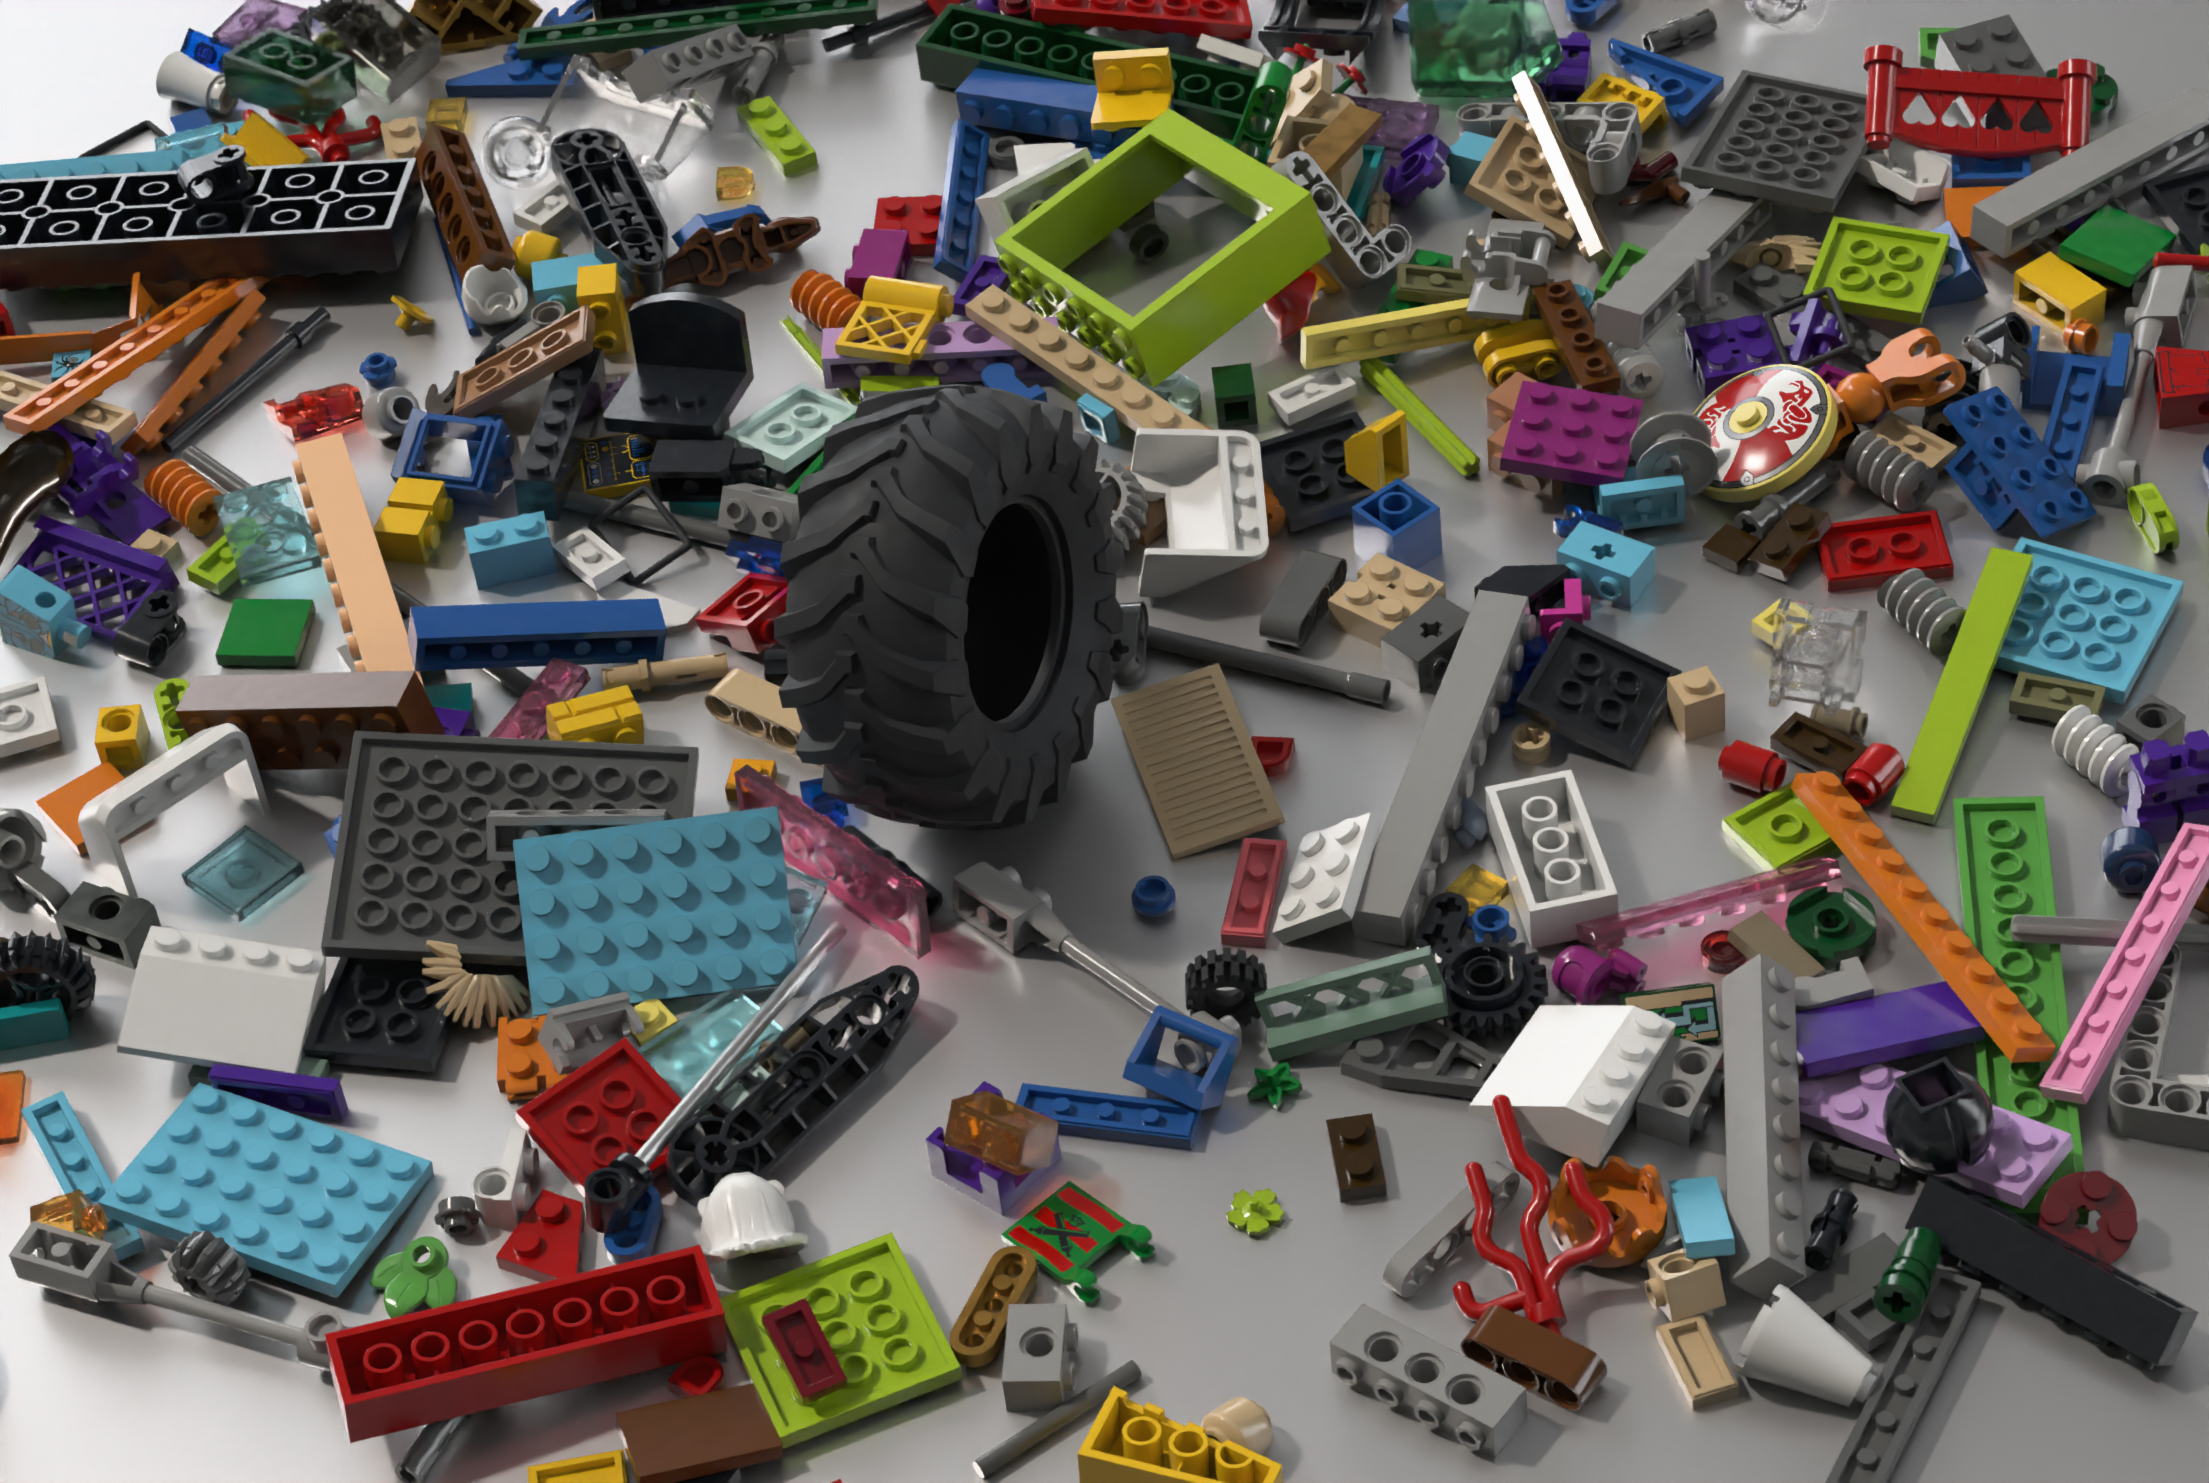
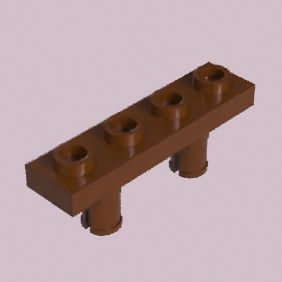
[1532,279,1621,394]

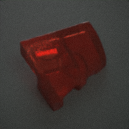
[263,383,364,443]

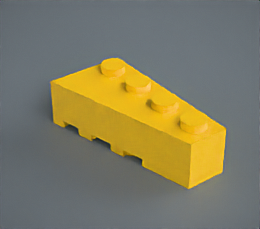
[1077,1386,1283,1483]

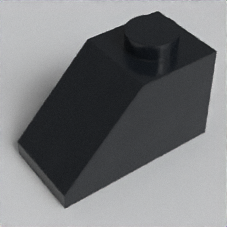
[1474,564,1570,623]

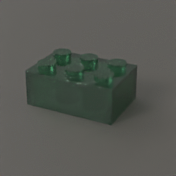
[223,27,357,125]

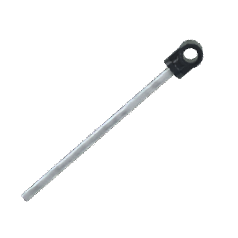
[584,921,847,1234]

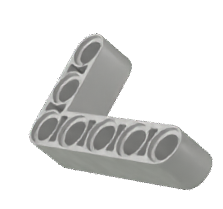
[2107,943,2209,1151]

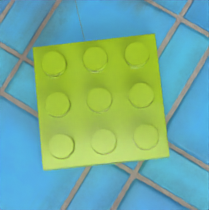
[1803,216,1950,325]

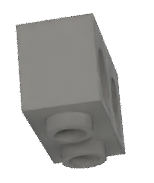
[1636,1035,1725,1148]

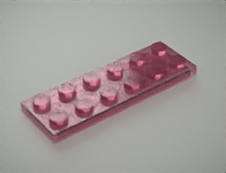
[734,764,931,960]

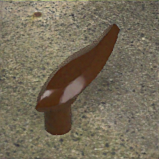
[1618,177,1690,207]

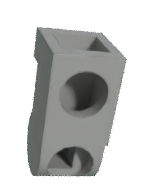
[1794,956,1874,1013]

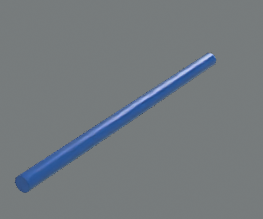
[434,217,478,335]

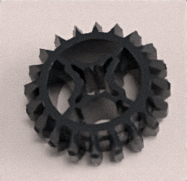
[0,930,96,1022]

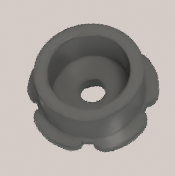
[434,1196,480,1236]

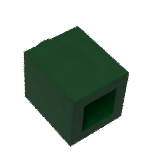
[1211,363,1258,429]

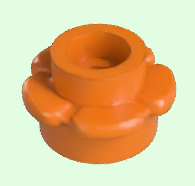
[2063,318,2099,355]

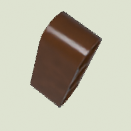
[1460,1306,1607,1412]

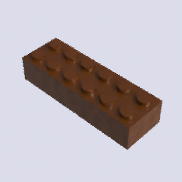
[175,671,445,770]

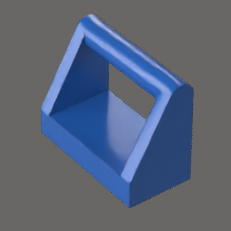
[1927,220,1988,308]
[1122,1005,1239,1111]

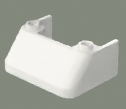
[78,723,272,899]

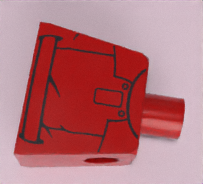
[2153,347,2209,429]

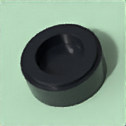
[1129,223,1169,262]

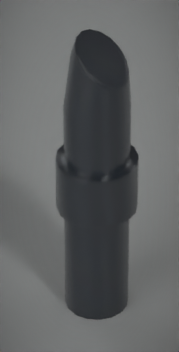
[475,318,528,365]

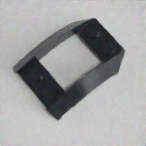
[1258,0,1387,65]

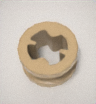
[1512,722,1551,765]

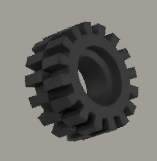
[1185,948,1267,1026]

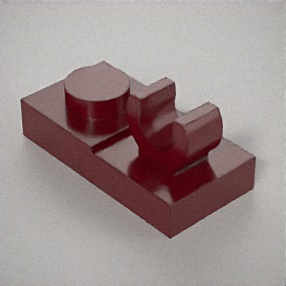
[762,1298,847,1406]

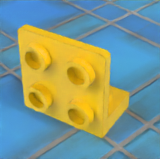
[1091,47,1175,132]

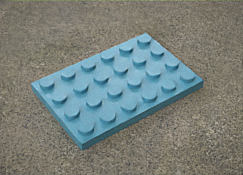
[513,806,797,1017]
[98,1082,434,1298]

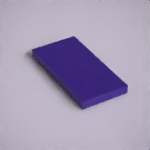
[1796,981,1985,1078]

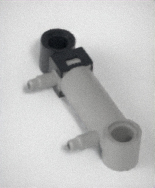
[1962,312,2032,412]

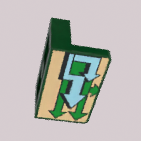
[1618,982,1721,1042]

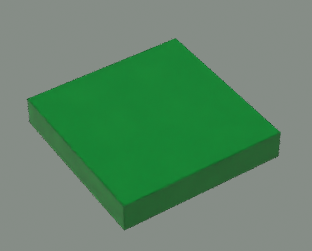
[215,599,316,666]

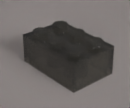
[311,0,441,105]

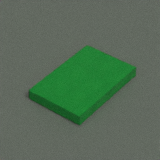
[2057,204,2177,288]

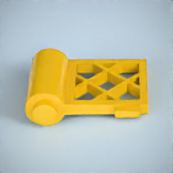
[835,276,954,365]

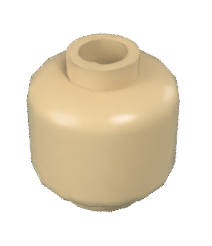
[1200,1397,1273,1455]

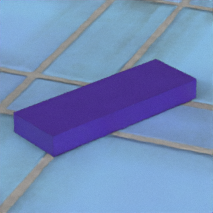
[208,1064,348,1121]

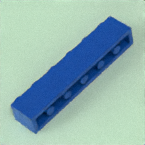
[955,68,1175,147]
[408,598,667,671]

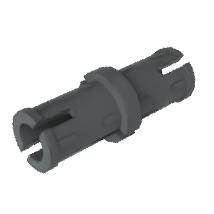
[1641,8,1717,53]

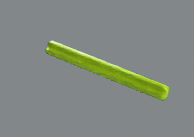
[1359,357,1481,477]

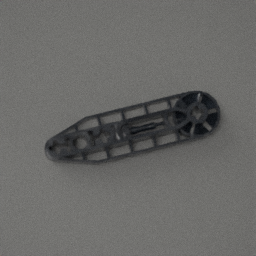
[551,128,669,298]
[664,965,919,1207]

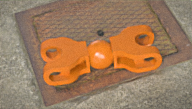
[1819,328,1966,461]

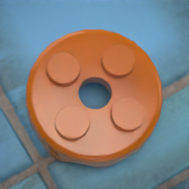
[1547,1155,1667,1268]

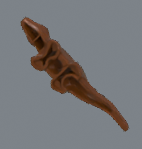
[624,213,821,312]

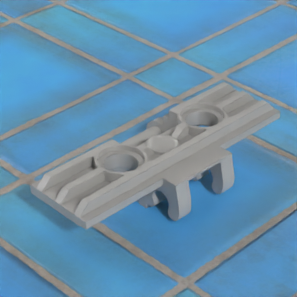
[1460,219,1556,324]

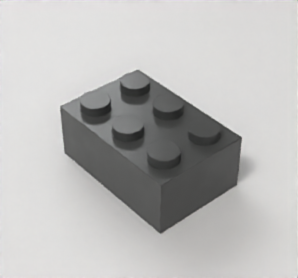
[1934,14,2051,131]

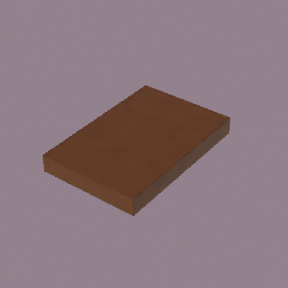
[615,1383,783,1483]

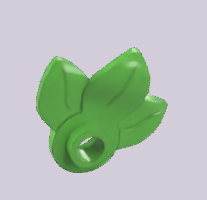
[369,1236,457,1318]

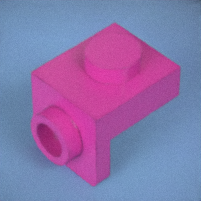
[1540,578,1591,645]

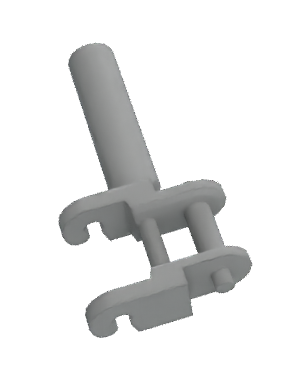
[1677,250,1728,337]

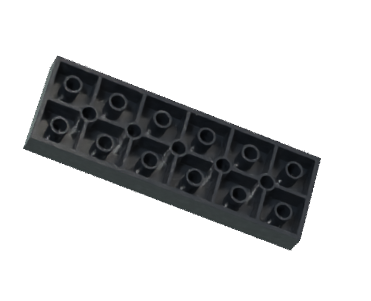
[0,158,424,292]

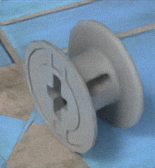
[1630,411,1718,499]

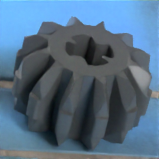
[167,1230,251,1306]

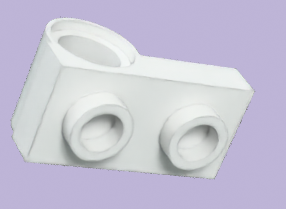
[471,1129,539,1230]

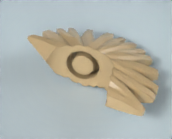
[1728,234,1822,273]
[422,940,531,1029]

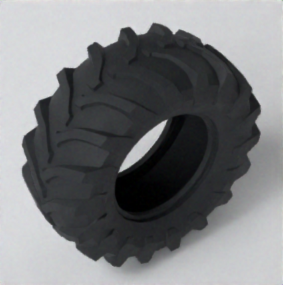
[774,384,1125,830]

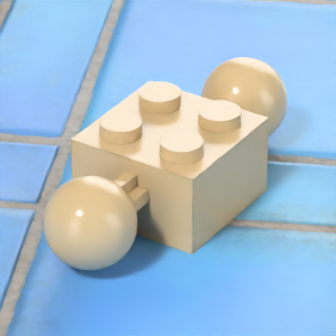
[1267,93,1363,208]

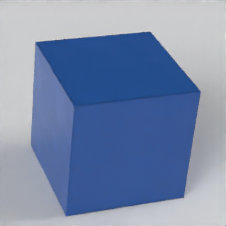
[1352,478,1442,570]

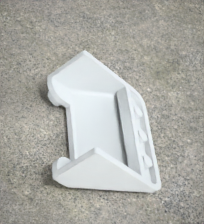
[1130,428,1269,597]

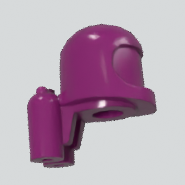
[1552,946,1648,1005]

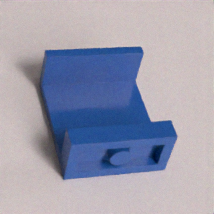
[2020,325,2131,417]

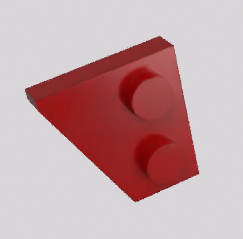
[495,1189,585,1283]

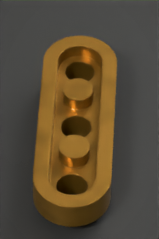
[949,1246,1038,1367]

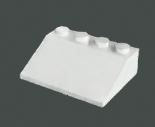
[117,925,326,1074]
[1468,1005,1676,1168]

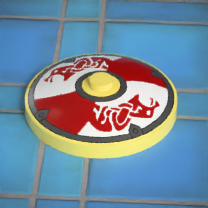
[1693,364,1838,503]

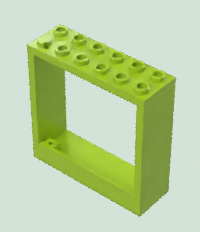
[994,109,1332,388]

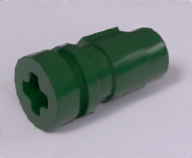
[1873,1227,1943,1323]

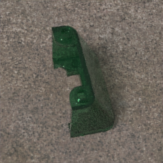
[1407,0,1565,98]

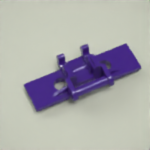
[9,422,172,546]

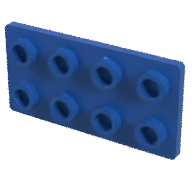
[1943,386,2097,539]

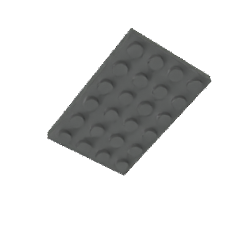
[1680,70,1869,213]

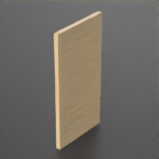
[1111,663,1285,860]

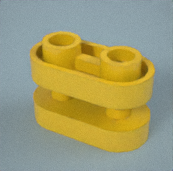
[1473,319,1564,389]

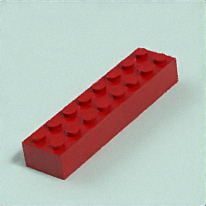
[325,1245,727,1443]

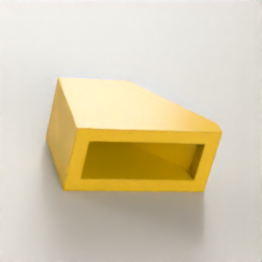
[1344,410,1410,492]

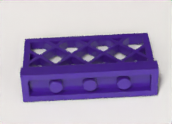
[3,515,180,644]

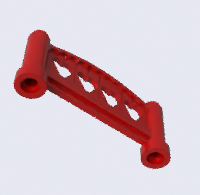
[1863,45,2097,159]

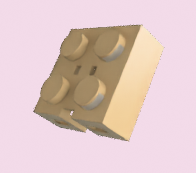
[1328,552,1446,649]

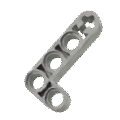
[1271,151,1412,289]

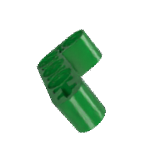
[1215,61,1293,164]

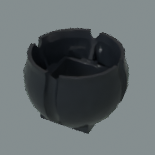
[1882,1057,1995,1175]

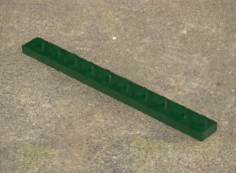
[517,0,878,61]

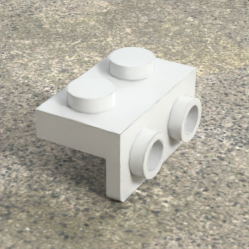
[1856,140,1952,205]

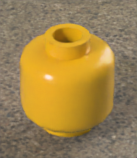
[512,230,568,281]

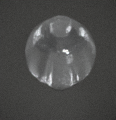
[481,116,553,190]

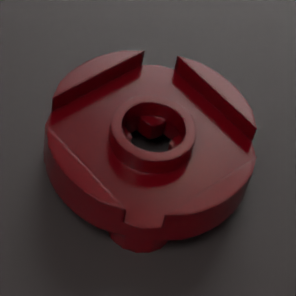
[2038,1170,2138,1265]

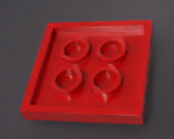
[515,1037,695,1197]

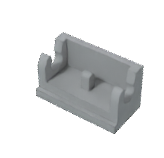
[537,991,644,1075]

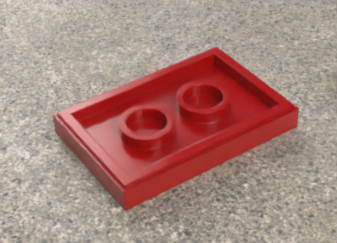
[1815,510,1954,592]

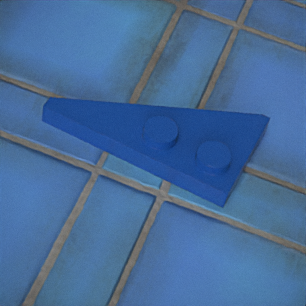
[1607,38,1724,128]
[445,55,583,97]

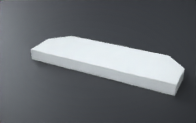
[596,581,701,634]

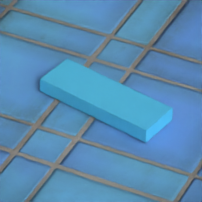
[1668,1176,1735,1259]

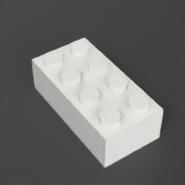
[1485,770,1619,949]

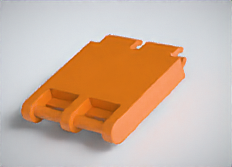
[497,1014,572,1101]

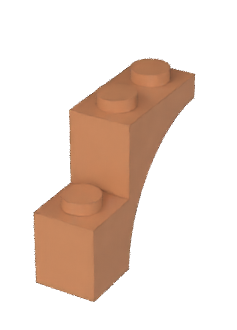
[1486,372,1563,502]

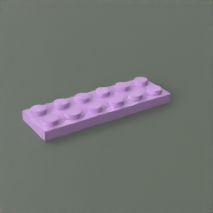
[1798,1063,2073,1209]

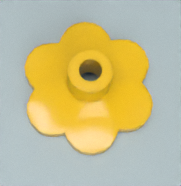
[391,295,434,331]

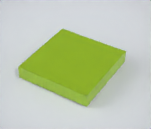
[1722,781,1838,881]

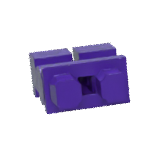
[1512,31,1592,102]
[2121,730,2209,845]

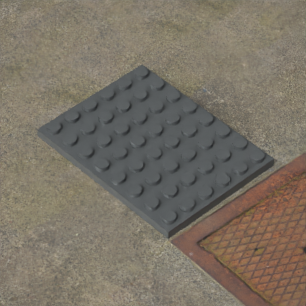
[321,731,699,966]

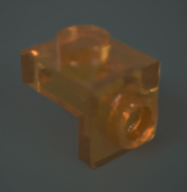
[30,1189,107,1241]

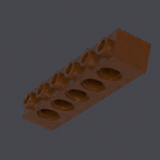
[414,124,517,283]

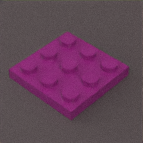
[1500,381,1643,487]

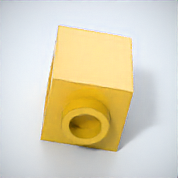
[94,704,150,771]

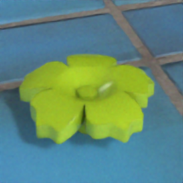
[1226,1188,1285,1236]

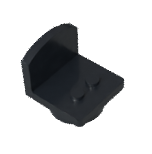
[603,292,754,454]

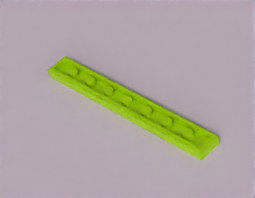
[1891,547,2033,825]

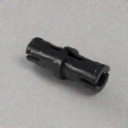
[1804,1189,1859,1271]

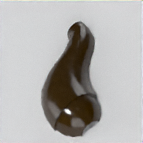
[0,430,74,566]

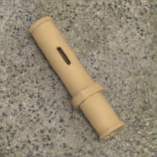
[601,651,729,692]

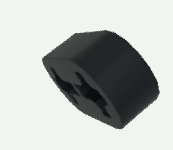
[1415,892,1469,966]

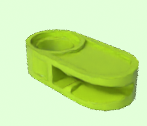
[2127,482,2179,554]

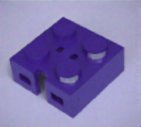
[1685,314,1782,400]

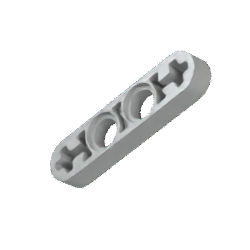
[1383,1161,1520,1298]

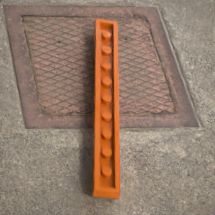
[2,276,272,435]
[1790,771,2056,1063]

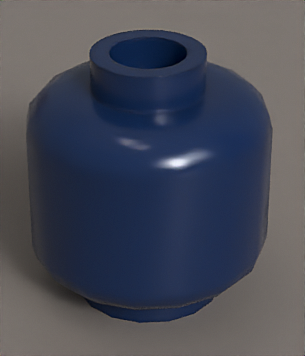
[2099,826,2162,894]

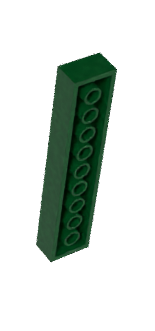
[915,3,1271,141]

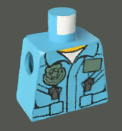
[0,565,91,659]

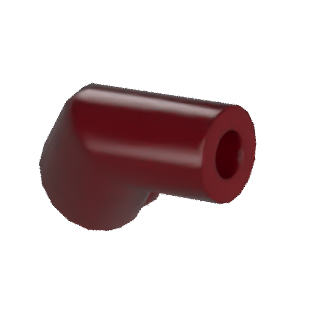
[1627,151,1678,182]

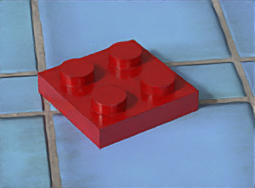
[874,195,943,256]

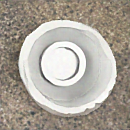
[461,265,528,325]

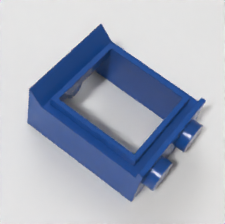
[390,406,515,508]

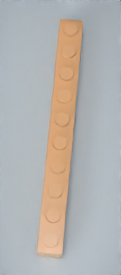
[292,433,425,690]

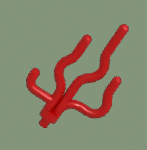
[243,69,382,163]
[1453,1094,1615,1335]

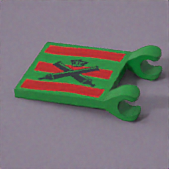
[1001,1181,1155,1305]

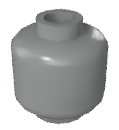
[362,386,420,441]

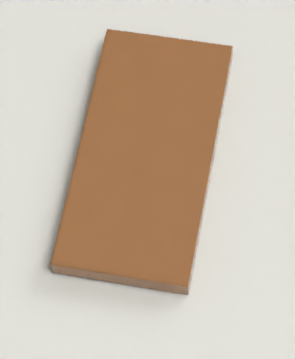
[453,305,595,418]

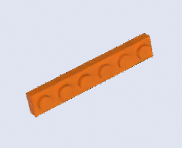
[119,288,266,456]

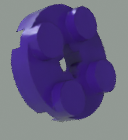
[1383,133,1450,207]

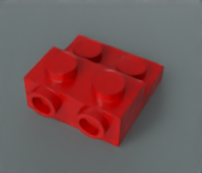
[695,572,788,654]

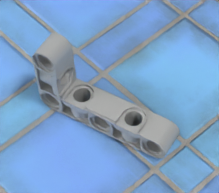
[1456,102,1642,195]

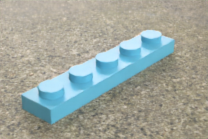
[21,1091,145,1261]

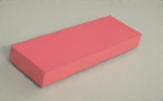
[1221,838,1288,948]

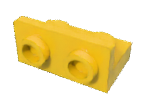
[1577,72,1668,134]

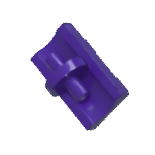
[1784,298,1846,373]

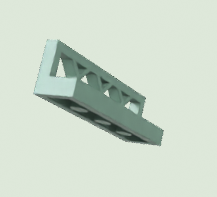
[1255,946,1448,1062]

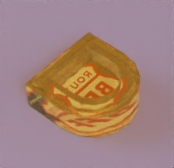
[716,166,755,201]

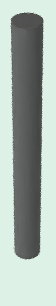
[973,1360,1142,1478]

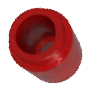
[1718,740,1787,794]
[1843,743,1905,806]

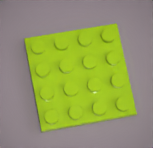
[719,1232,963,1449]

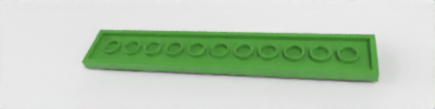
[1953,796,2089,1225]

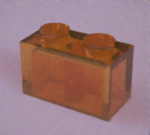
[943,1090,1059,1176]

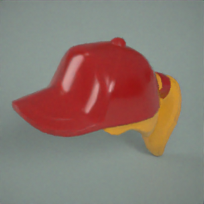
[1263,262,1342,344]

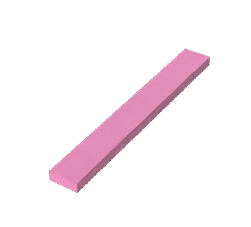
[2039,822,2209,1105]

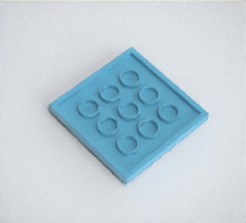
[1994,537,2184,704]

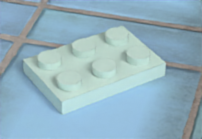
[723,382,857,474]

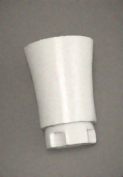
[156,51,240,114]

